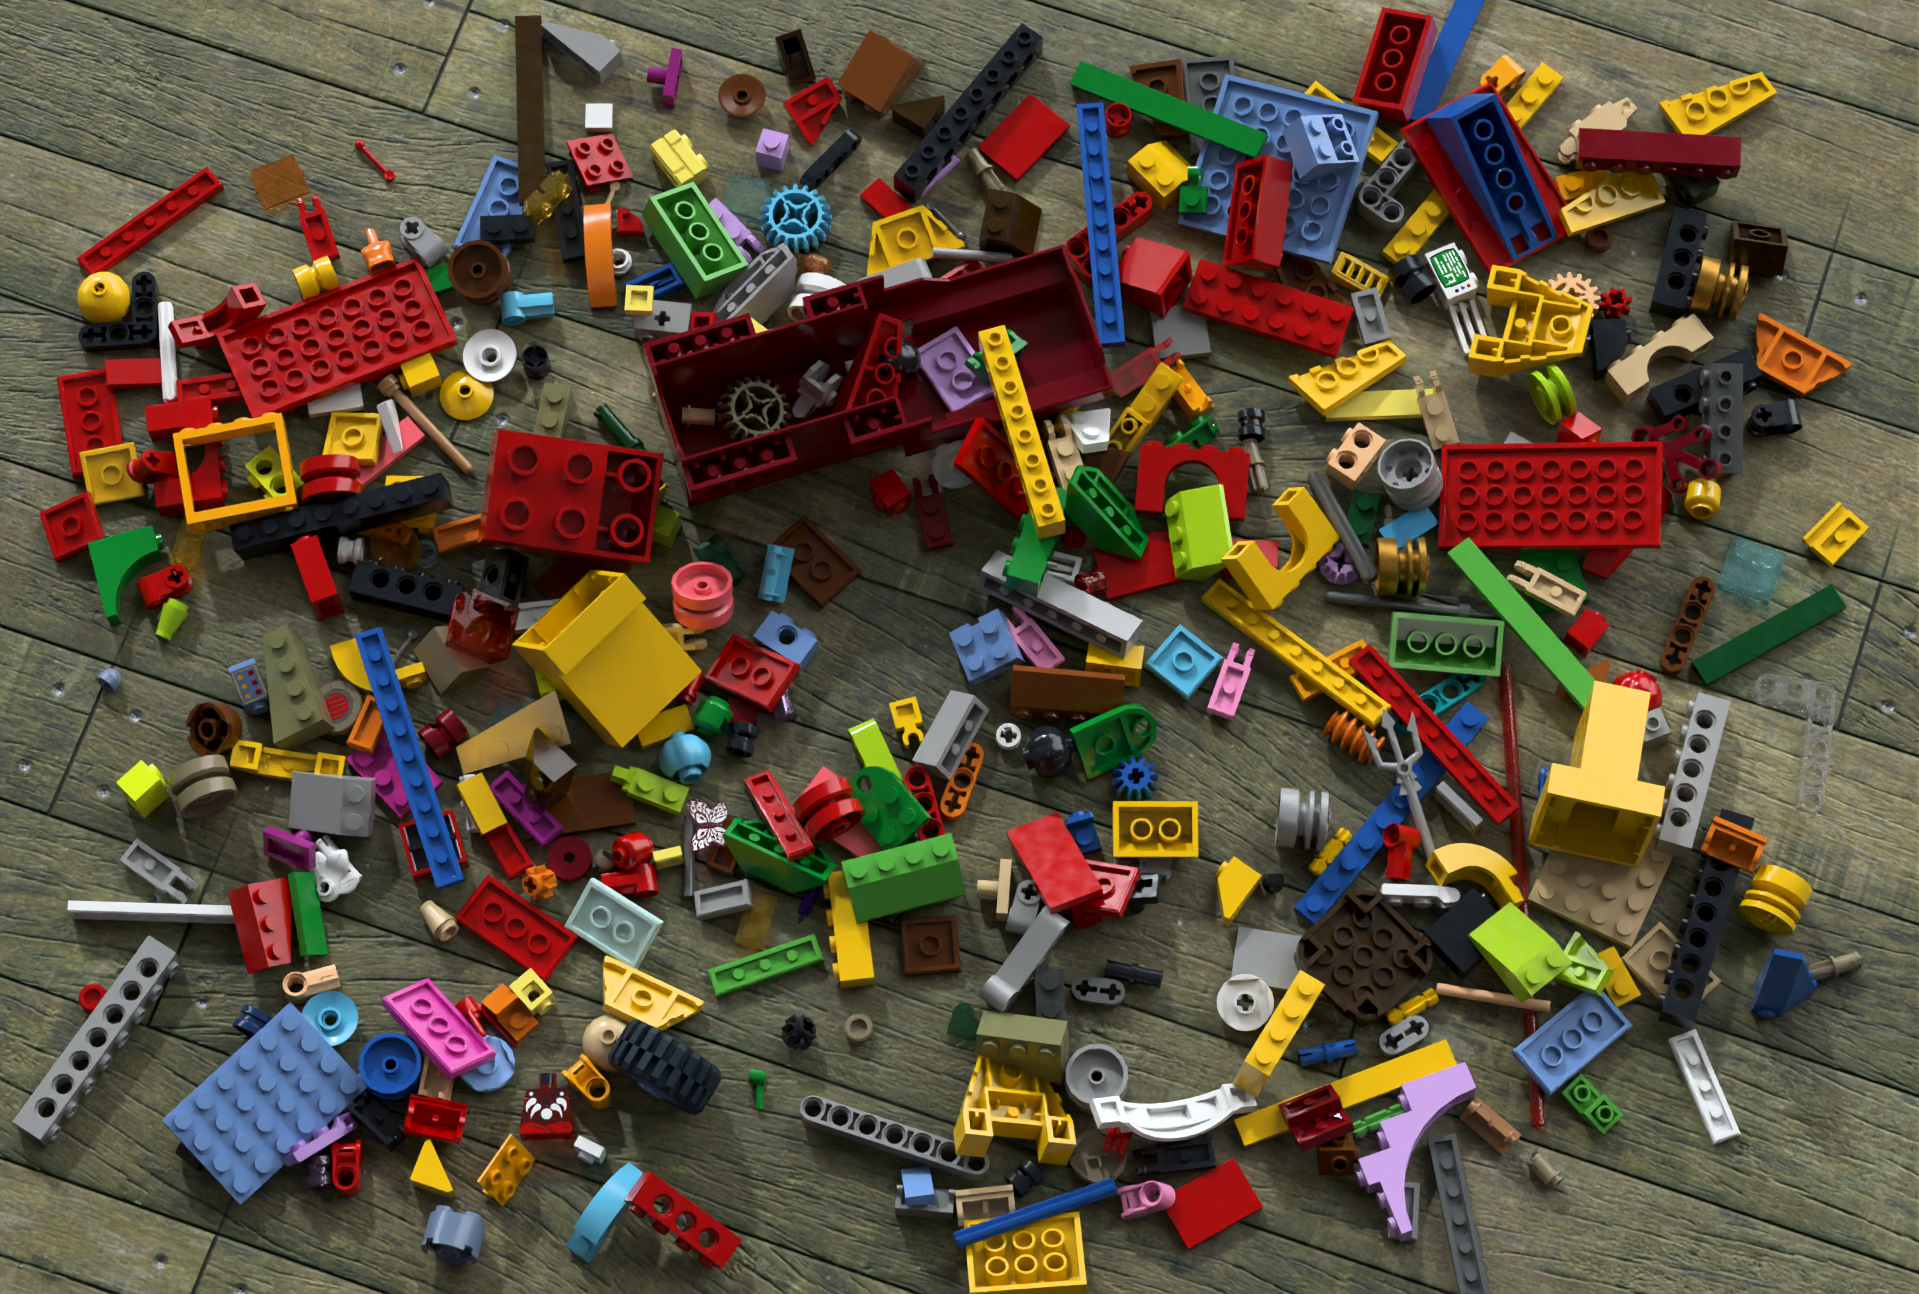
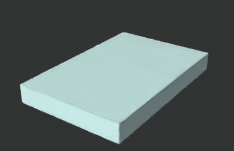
[564,878,663,969]

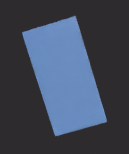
[453,155,531,258]
[1511,991,1632,1096]

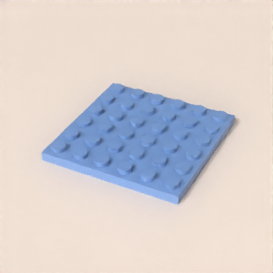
[1177,74,1379,265]

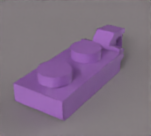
[283,1112,358,1167]

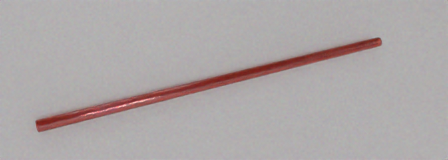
[1499,663,1546,1127]

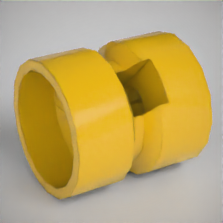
[292,256,340,300]

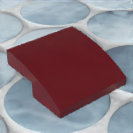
[1278,1084,1355,1152]

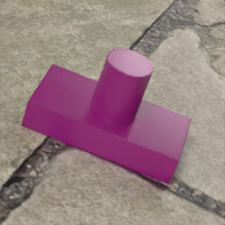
[647,48,683,108]
[263,826,316,872]

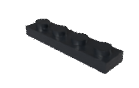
[545,159,585,264]

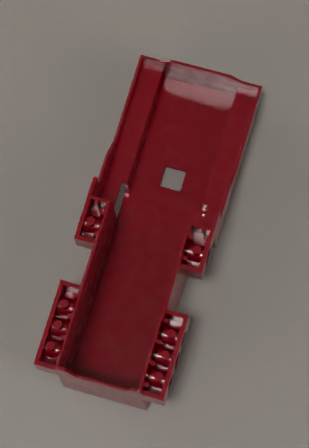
[643,244,1115,507]

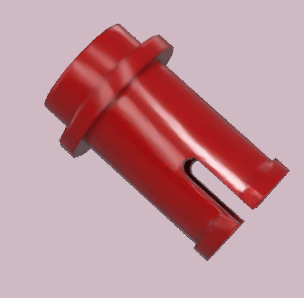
[676,673,705,706]

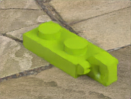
[610,766,689,816]

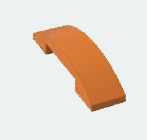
[584,203,617,309]

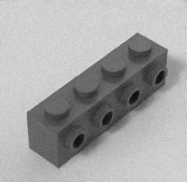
[1699,363,1743,475]

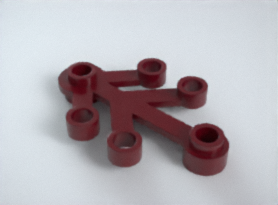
[1631,416,1723,494]

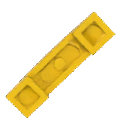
[229,740,346,781]

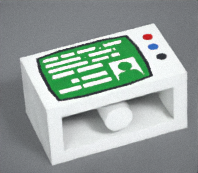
[1423,243,1479,310]

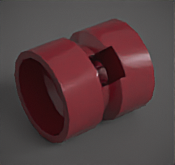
[417,708,470,760]

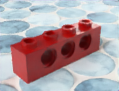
[624,1172,742,1269]

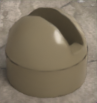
[592,848,616,873]

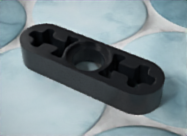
[800,129,862,192]

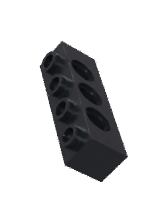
[1649,206,1710,319]
[1647,347,1762,425]
[348,560,467,624]

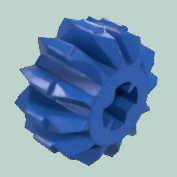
[1112,756,1159,801]

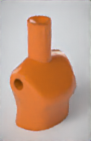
[361,228,396,274]

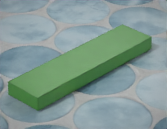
[707,934,824,998]

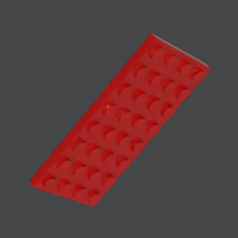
[216,257,458,418]
[1438,441,1663,551]

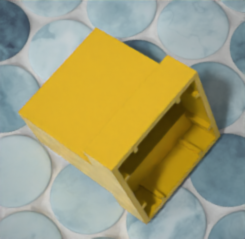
[512,569,702,748]
[1528,681,1665,868]

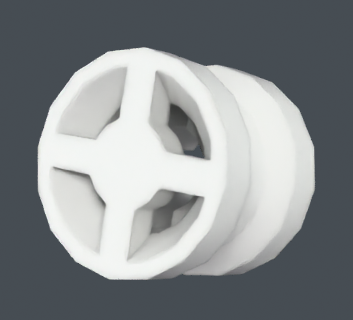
[338,536,365,565]

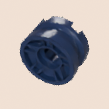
[232,1005,272,1038]

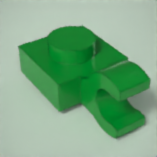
[1179,166,1209,215]

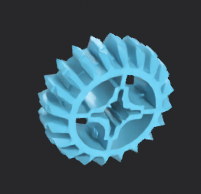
[759,183,832,256]

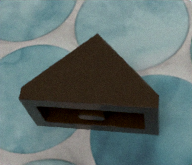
[892,95,945,139]

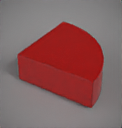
[617,208,645,237]

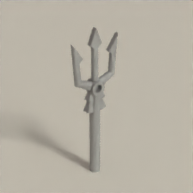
[1361,708,1435,861]

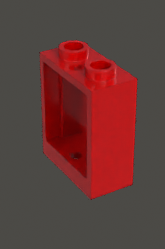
[290,535,345,621]

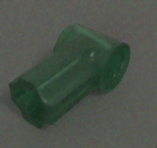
[693,533,745,588]

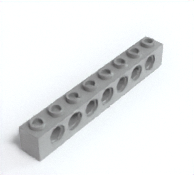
[12,935,181,1147]

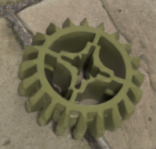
[717,376,791,442]

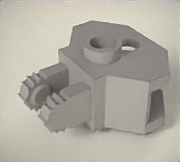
[792,360,845,420]

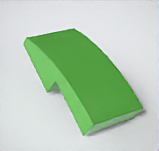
[1558,1073,1623,1135]

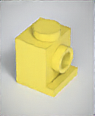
[509,968,554,1016]

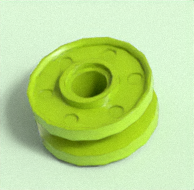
[1527,363,1577,425]

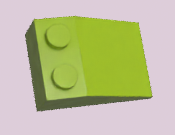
[1467,902,1573,1003]

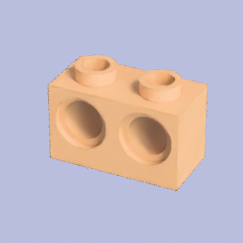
[1325,422,1386,491]

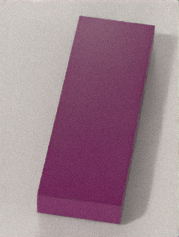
[489,770,564,849]

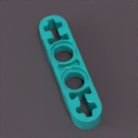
[1393,673,1486,735]

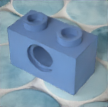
[753,611,818,675]

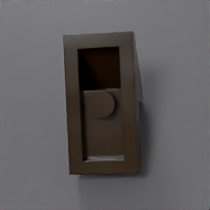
[775,28,816,87]

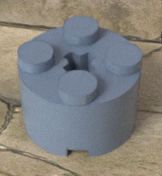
[421,1205,486,1265]

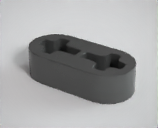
[1071,976,1125,1008]

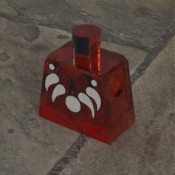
[519,1073,576,1141]

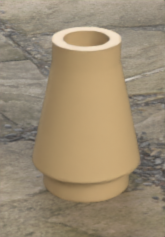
[419,900,459,941]

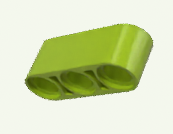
[848,719,905,785]

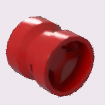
[1105,102,1132,138]

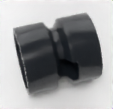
[1387,254,1437,306]

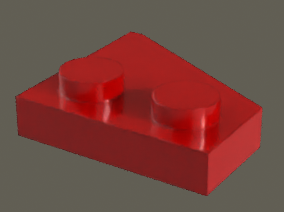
[783,76,842,147]

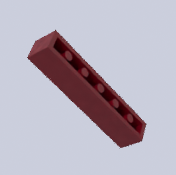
[1575,128,1741,180]

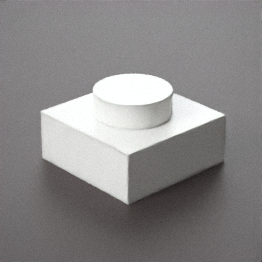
[574,1136,607,1164]

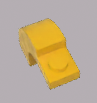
[330,638,428,696]
[1425,843,1524,909]

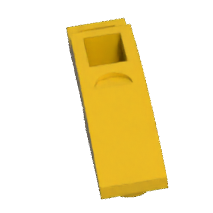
[1108,363,1184,453]

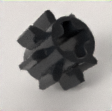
[781,1014,817,1051]

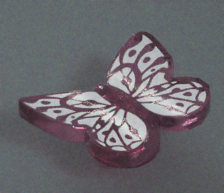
[688,799,728,853]

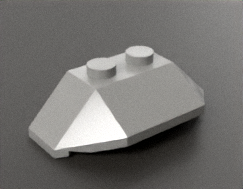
[713,243,797,325]

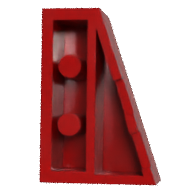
[227,877,291,974]

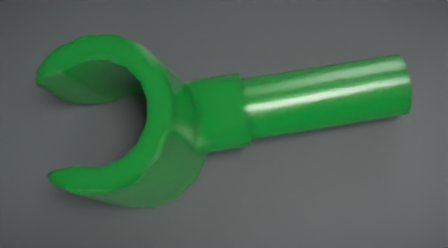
[748,1069,766,1110]

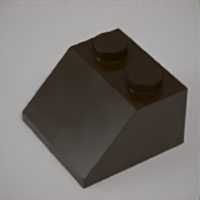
[979,188,1042,257]
[1727,220,1788,278]
[524,728,577,813]

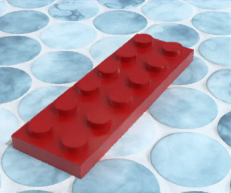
[1182,259,1354,359]

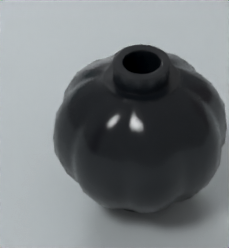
[878,334,921,385]
[1022,725,1076,778]

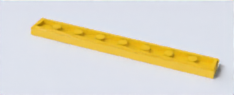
[1201,579,1391,729]
[1234,1039,1457,1148]

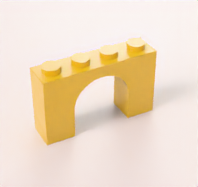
[1221,487,1340,610]
[1233,970,1325,1098]

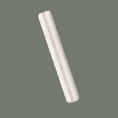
[158,302,178,403]

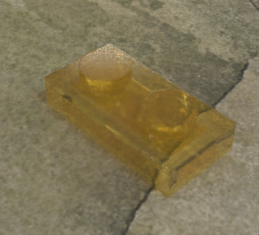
[734,889,778,952]

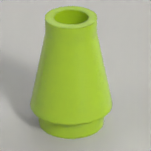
[155,598,189,641]

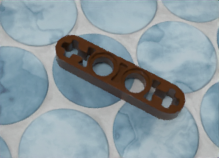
[1659,576,1715,676]

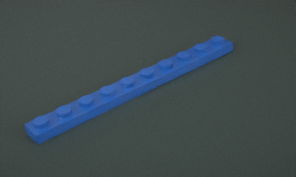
[1077,102,1125,348]
[354,627,465,891]
[1293,701,1489,925]

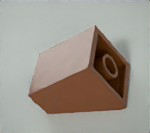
[836,30,926,115]

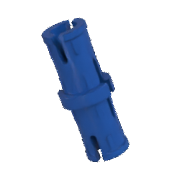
[1298,1038,1358,1068]

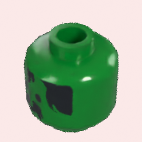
[692,696,733,739]

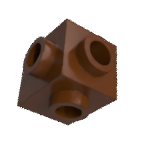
[1317,1135,1359,1177]

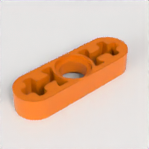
[940,742,984,821]

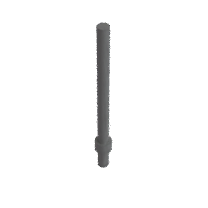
[1326,591,1493,620]

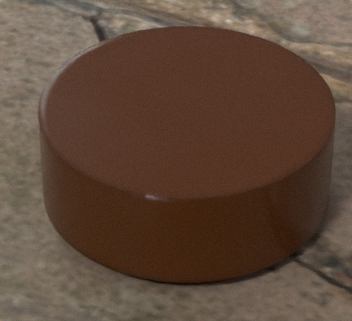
[1585,226,1613,254]

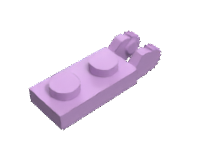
[709,198,765,264]

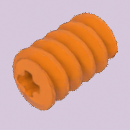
[1322,710,1386,766]

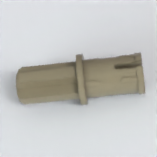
[964,148,1004,192]
[1240,438,1268,493]
[1808,951,1862,980]

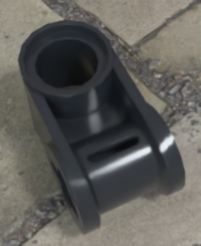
[1746,399,1803,437]

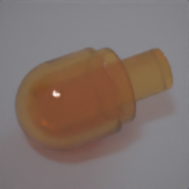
[795,253,831,275]

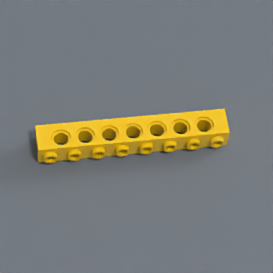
[978,325,1065,540]

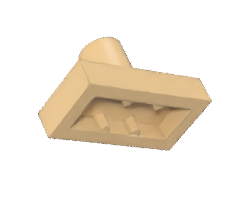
[977,859,1012,921]

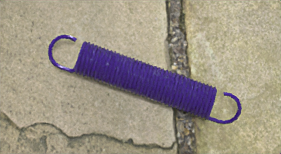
[797,885,823,924]

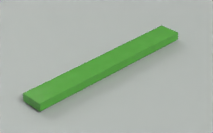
[1447,537,1596,711]

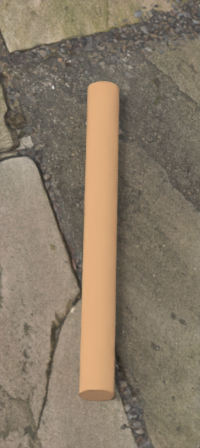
[1436,983,1551,1012]

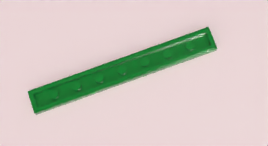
[1069,61,1269,159]

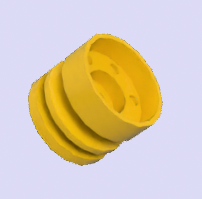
[1738,864,1813,936]

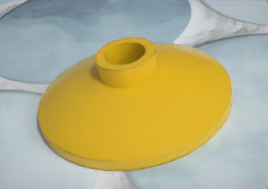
[440,369,494,421]

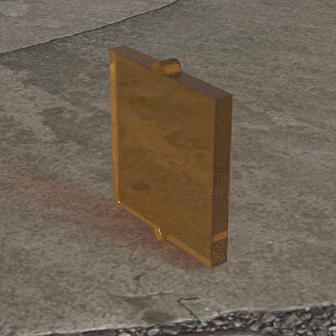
[250,154,310,210]

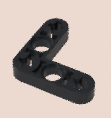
[78,271,159,352]

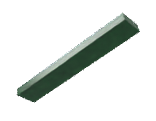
[1691,584,1847,687]

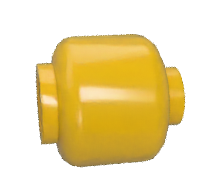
[1684,478,1721,519]

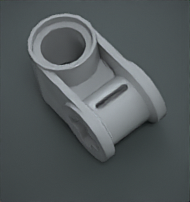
[400,217,449,269]
[1005,880,1041,935]

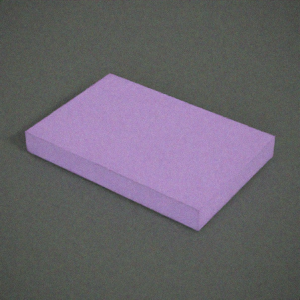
[918,326,994,412]

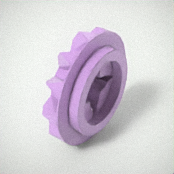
[1319,542,1360,585]

